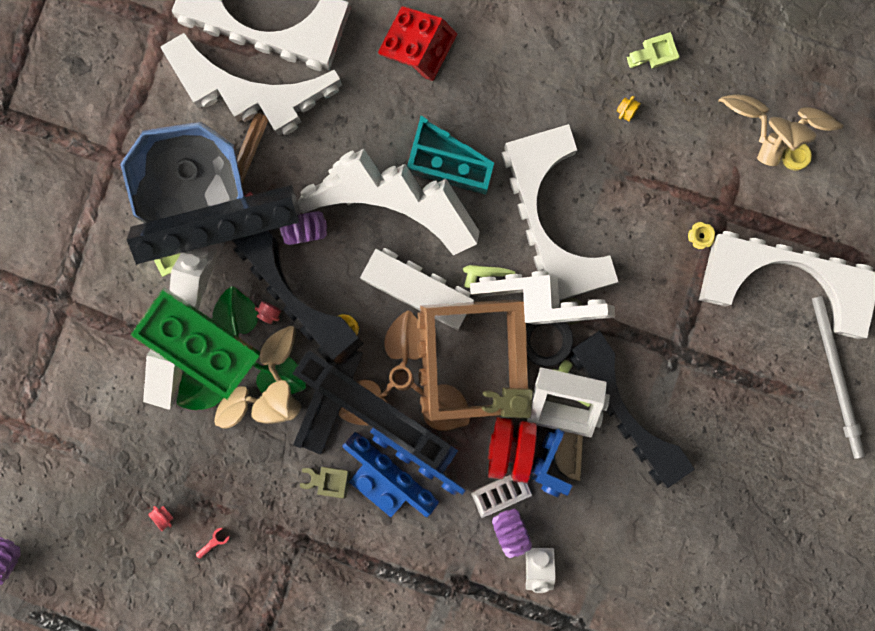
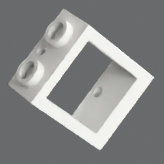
[527,367,610,437]

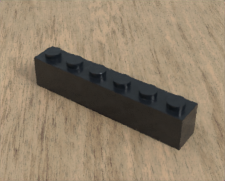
[126,185,300,265]

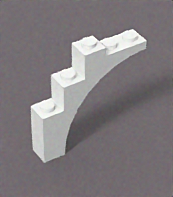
[161,33,342,136]
[298,149,480,255]
[143,242,225,410]

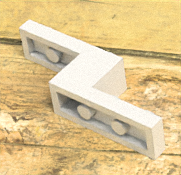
[470,271,615,325]

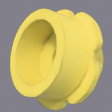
[688,222,715,249]

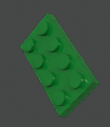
[131,287,261,400]

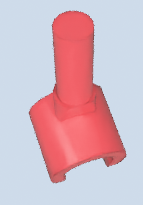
[196,528,230,559]

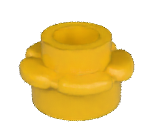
[617,96,641,122]

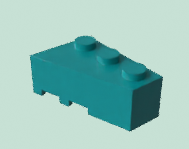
[407,115,494,195]

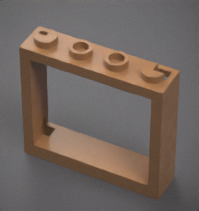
[416,299,528,421]

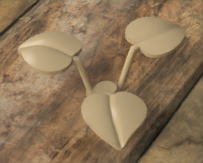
[718,95,844,166]
[215,326,301,429]

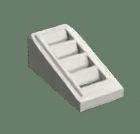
[470,474,532,518]

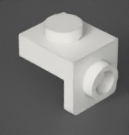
[525,548,555,593]

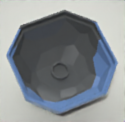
[120,122,245,223]

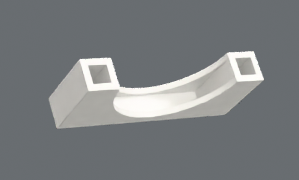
[172,0,350,71]
[501,124,618,301]
[699,231,875,339]

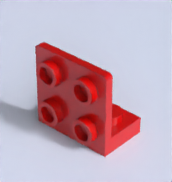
[378,6,457,81]

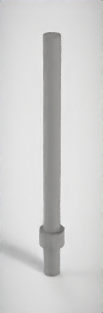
[812,296,865,459]

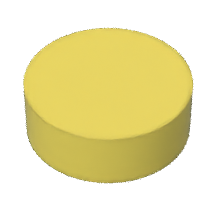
[782,144,812,171]

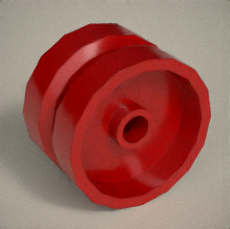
[488,417,537,483]

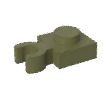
[482,387,533,418]
[300,467,351,499]

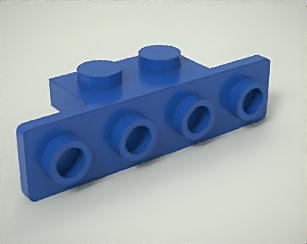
[370,419,466,496]
[342,432,439,518]

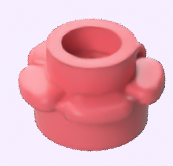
[255,301,281,324]
[148,506,173,531]

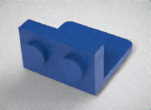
[531,429,572,498]

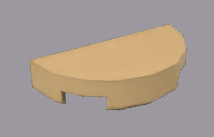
[554,431,583,481]

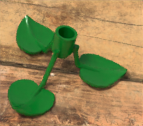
[176,286,306,410]

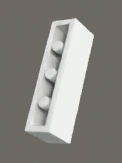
[360,248,474,331]

